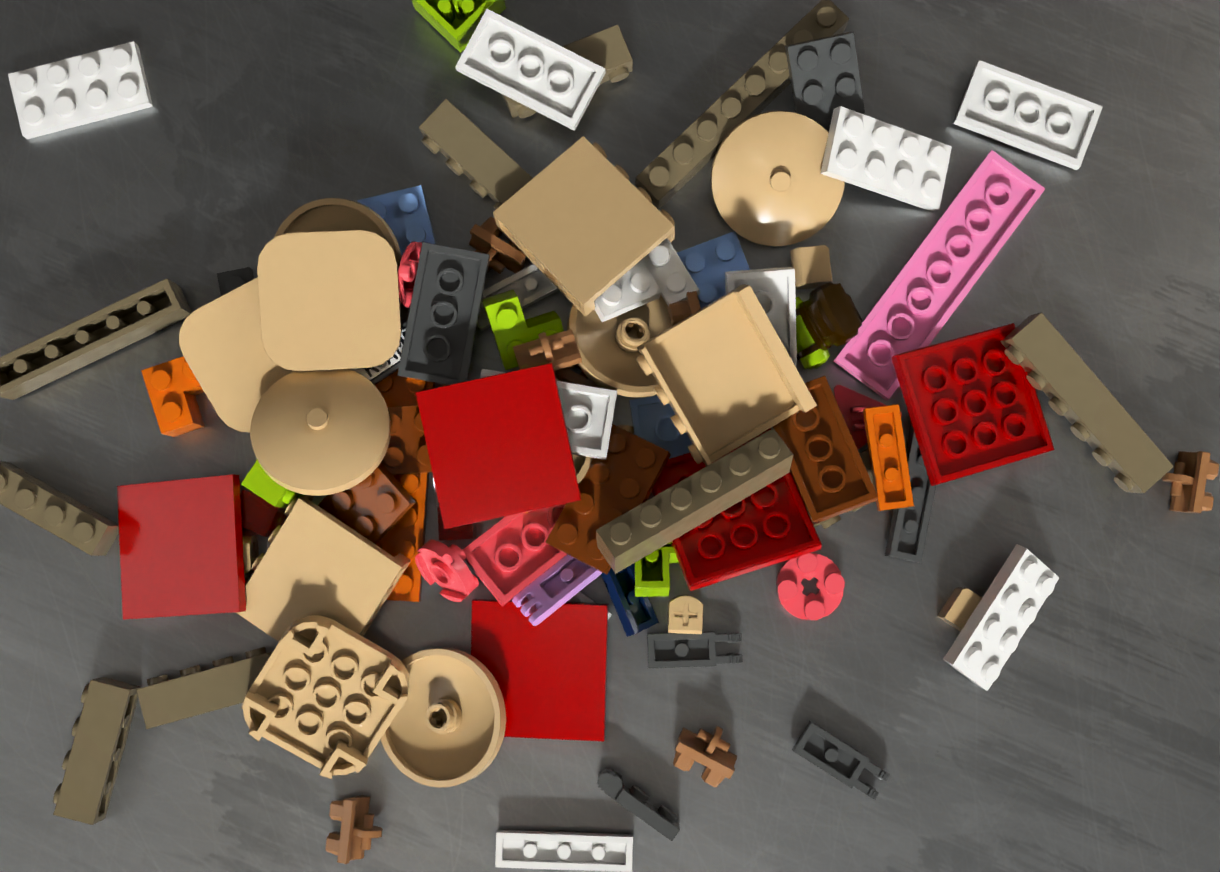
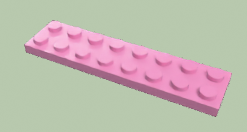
[833,150,1045,401]

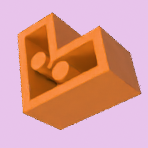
[141,356,205,437]

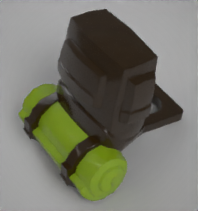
[796,282,862,370]

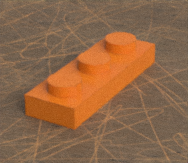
[863,404,914,511]

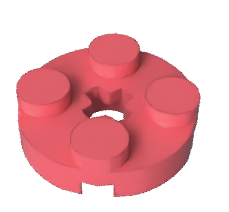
[415,539,479,602]
[776,553,845,620]

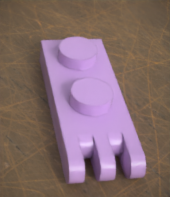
[512,555,602,626]

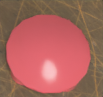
[398,242,422,308]

